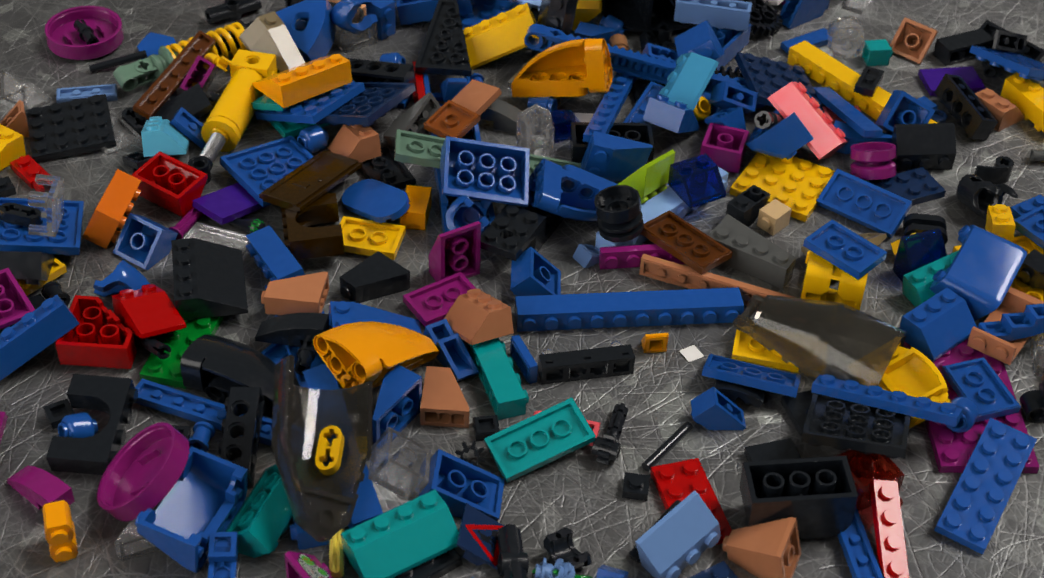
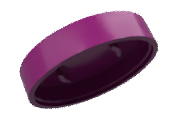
[45,6,124,60]
[97,422,190,522]

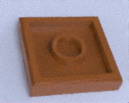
[423,100,481,138]

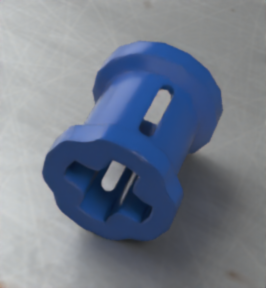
[188,421,216,452]

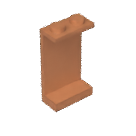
[967,287,1044,365]

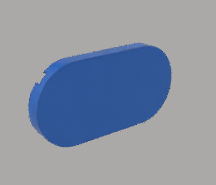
[342,179,410,223]

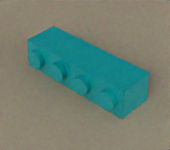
[469,338,529,420]

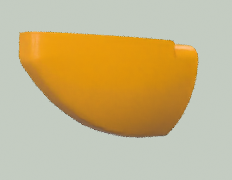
[511,38,613,97]
[313,321,440,395]

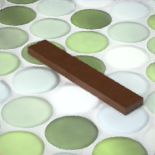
[133,31,216,120]

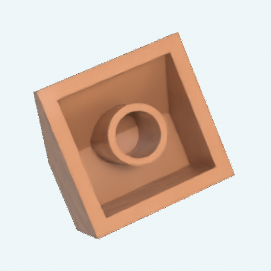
[975,88,1025,132]
[328,124,382,163]

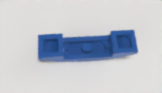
[208,532,238,578]

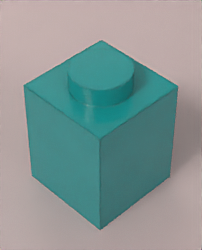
[862,39,893,66]

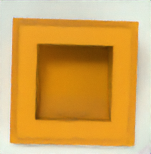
[641,333,669,353]

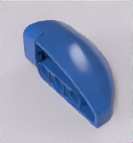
[528,159,617,222]

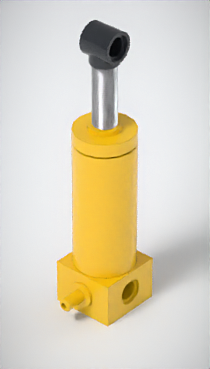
[188,49,277,185]

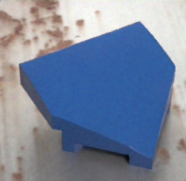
[137,32,177,59]

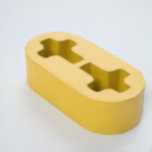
[315,425,345,475]

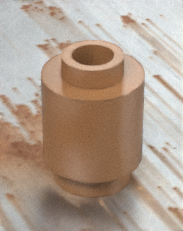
[609,34,630,51]

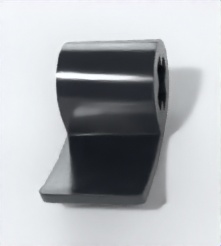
[975,156,1014,184]

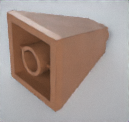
[722,517,801,578]

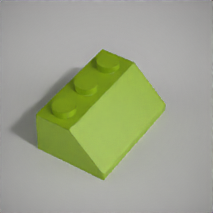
[617,149,675,204]

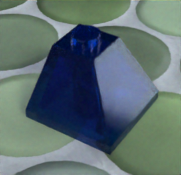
[536,109,580,144]

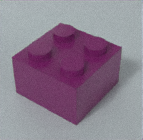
[699,123,749,173]

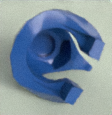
[330,0,378,35]
[445,195,491,234]
[93,260,150,298]

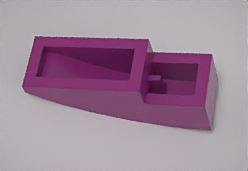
[7,465,75,510]

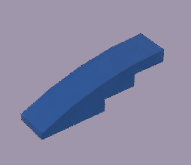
[978,304,1044,341]

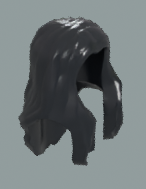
[956,174,1018,220]

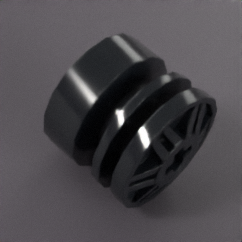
[594,185,644,242]

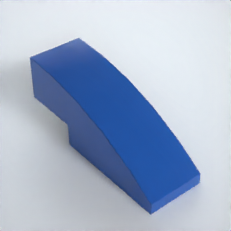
[423,319,479,382]

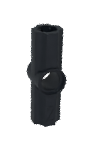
[205,0,262,25]
[497,524,529,578]

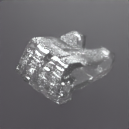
[516,104,555,157]

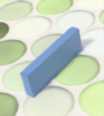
[56,84,118,103]

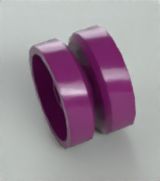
[850,142,896,180]

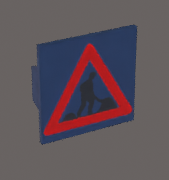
[456,503,504,570]

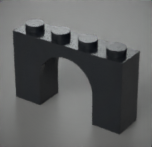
[46,374,138,475]

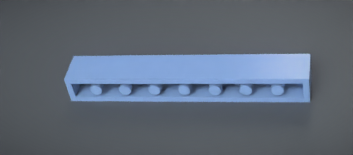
[595,162,729,250]

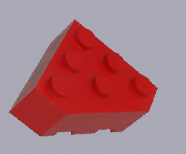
[55,295,137,369]

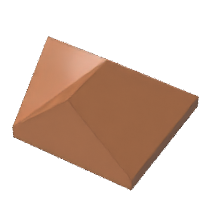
[890,17,938,64]

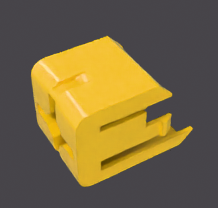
[800,251,868,322]

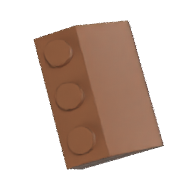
[444,289,514,345]

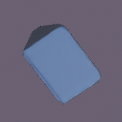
[573,244,600,268]

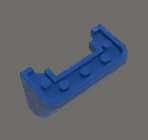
[929,224,1027,321]
[135,446,248,573]

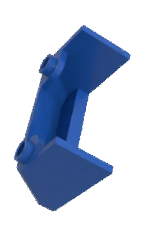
[746,91,823,160]

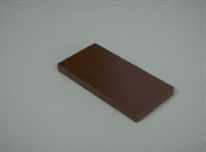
[640,211,733,275]

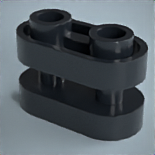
[903,213,948,248]

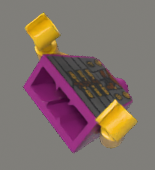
[180,53,232,93]

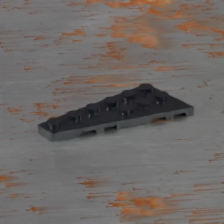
[415,0,472,76]

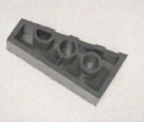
[709,214,796,289]

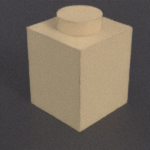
[757,199,792,236]

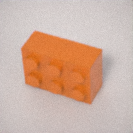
[82,169,141,249]

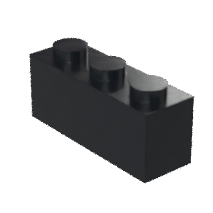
[933,28,994,66]

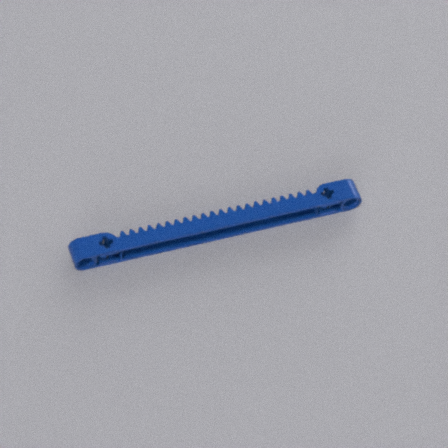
[524,24,765,108]

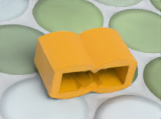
[42,500,78,562]

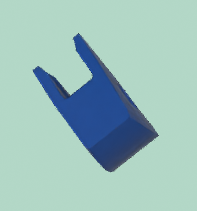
[276,0,336,63]

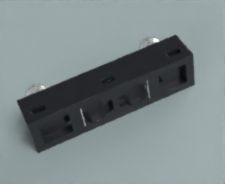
[538,340,635,385]

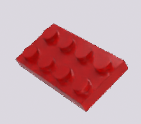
[650,458,732,545]

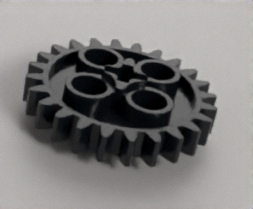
[738,0,783,37]

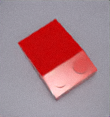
[112,284,186,339]

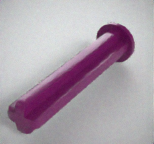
[169,207,204,240]

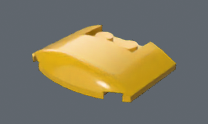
[847,340,950,429]

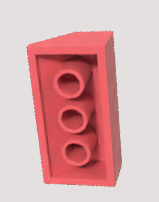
[767,82,847,160]

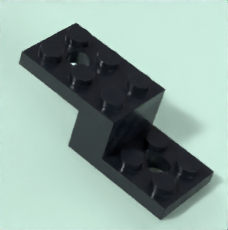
[480,202,564,261]

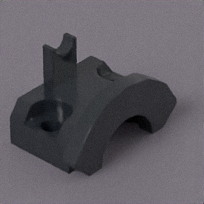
[543,527,592,569]

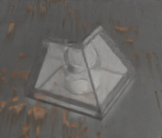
[0,70,53,112]

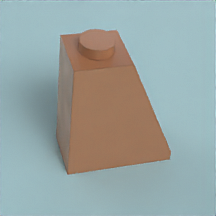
[261,272,329,316]
[420,366,470,428]

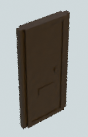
[259,150,362,212]

